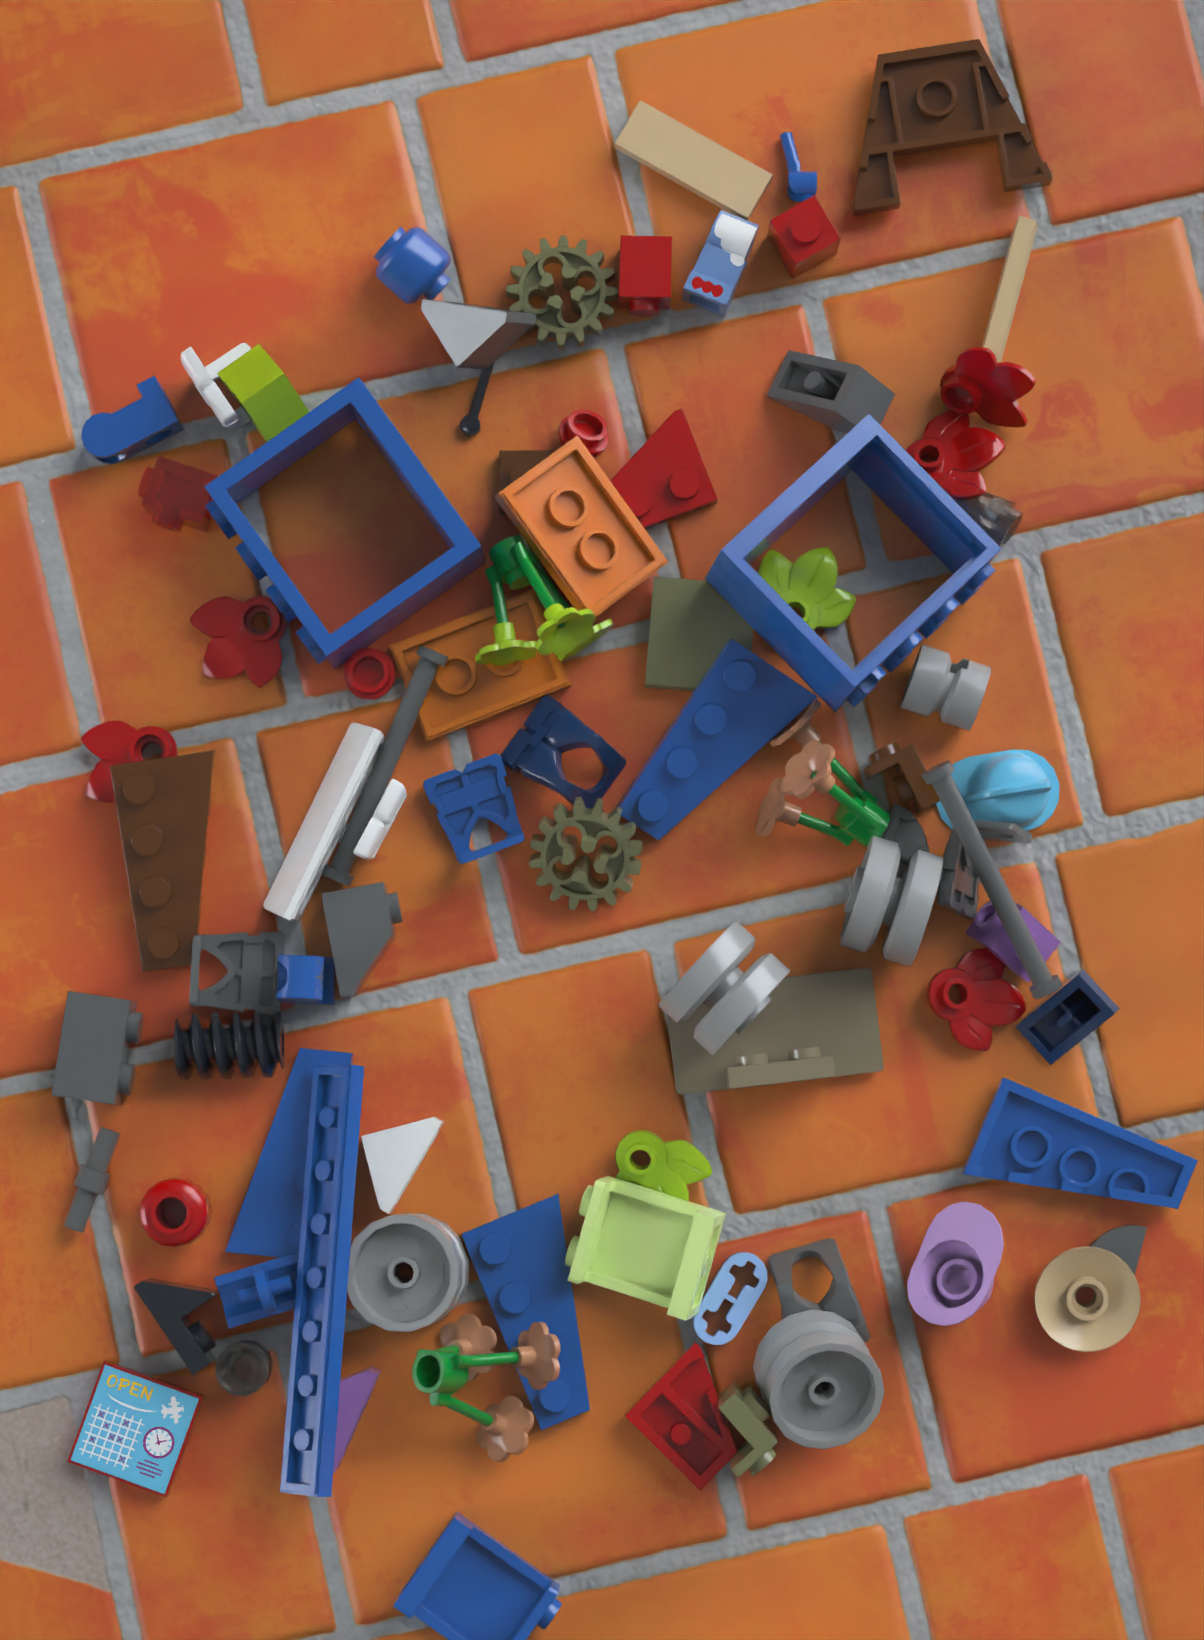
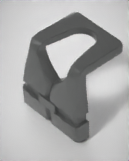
[937,820,1032,920]
[189,932,285,1016]
[768,1238,871,1342]

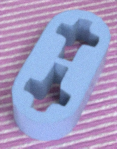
[693,1252,768,1345]

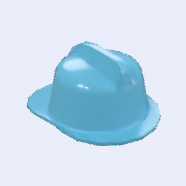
[936,749,1059,831]

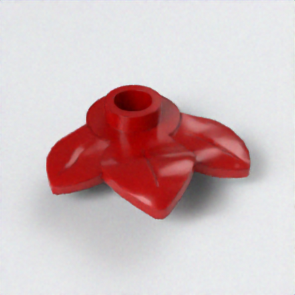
[940,347,1036,428]
[906,410,1005,500]
[190,596,287,688]
[81,720,178,803]
[927,948,1027,1051]

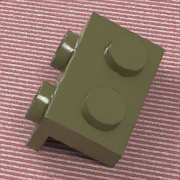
[718,1381,778,1478]

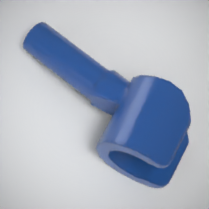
[780,132,817,202]

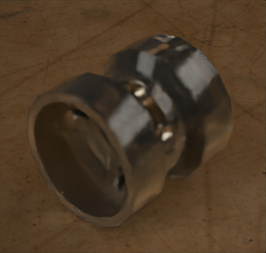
[216,1339,273,1396]

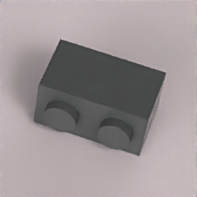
[51,991,143,1105]

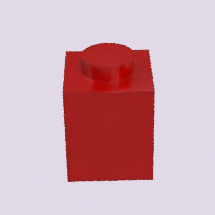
[767,195,841,279]
[619,235,672,317]

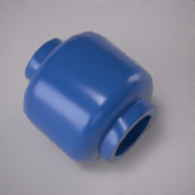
[374,227,451,304]

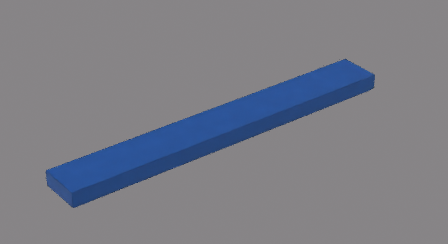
[280,1065,364,1497]

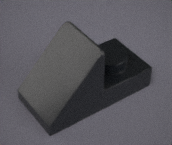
[134,1278,219,1375]

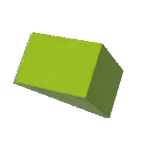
[217,344,309,442]

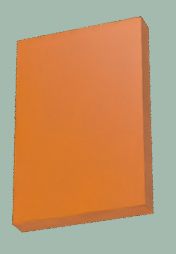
[494,436,668,617]
[389,590,571,743]

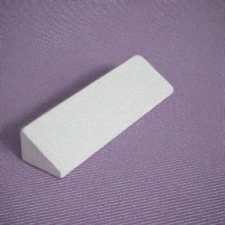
[263,723,386,924]

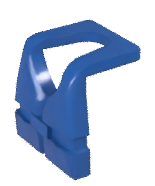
[423,753,524,864]

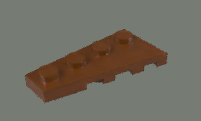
[110,750,215,972]

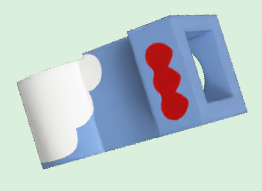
[682,210,759,317]

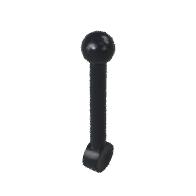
[460,361,495,437]

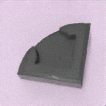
[881,803,929,864]
[1089,1225,1147,1275]

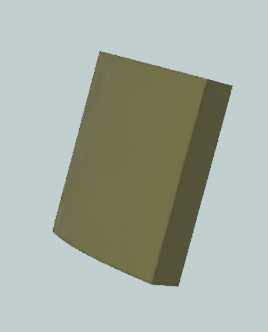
[645,577,754,692]

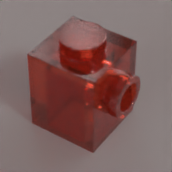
[138,456,218,533]

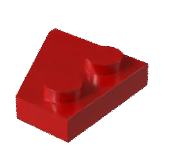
[610,408,718,530]
[624,1342,737,1491]

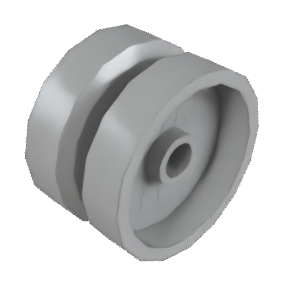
[839,836,944,967]
[658,921,791,1056]
[347,1213,469,1332]
[753,1309,885,1449]

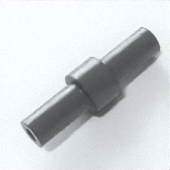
[63,1127,120,1233]

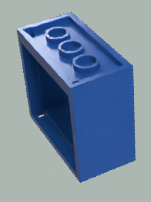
[204,377,485,670]
[705,414,1001,712]

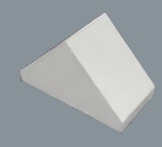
[361,1117,445,1214]

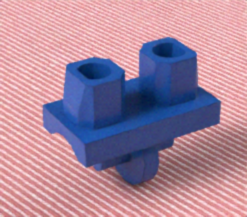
[214,1252,299,1328]

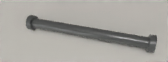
[322,645,448,886]
[921,761,1062,999]

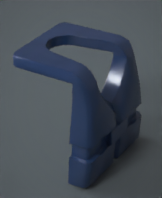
[501,695,626,808]

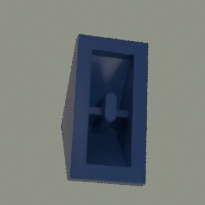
[1015,970,1120,1065]

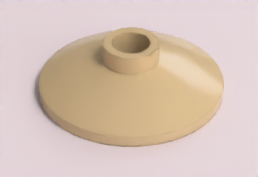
[1034,1246,1141,1352]

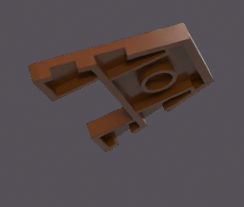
[852,39,1052,216]

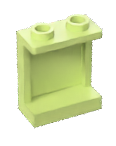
[565,1176,726,1321]

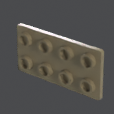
[665,968,884,1095]

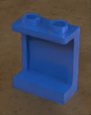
[393,1512,562,1640]

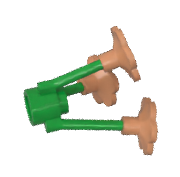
[755,699,890,847]
[412,1314,560,1462]

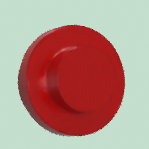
[557,409,609,458]
[344,648,396,700]

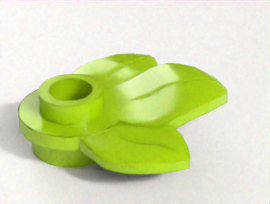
[758,547,856,630]
[615,1130,713,1201]

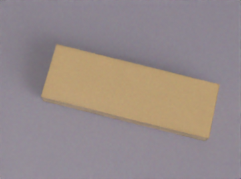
[615,100,773,221]
[981,216,1038,363]

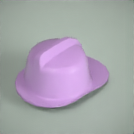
[907,1201,1004,1326]

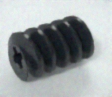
[174,1012,285,1080]

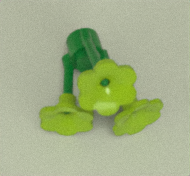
[475,535,614,665]

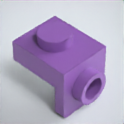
[966,901,1061,983]

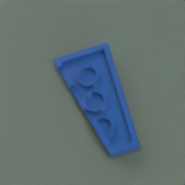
[615,638,818,840]
[225,1048,353,1257]
[961,1077,1198,1209]
[461,1193,590,1430]

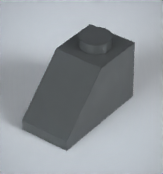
[767,350,895,433]
[321,882,403,999]

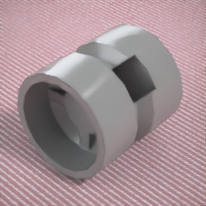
[900,644,991,731]

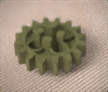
[506,235,618,350]
[529,797,643,911]

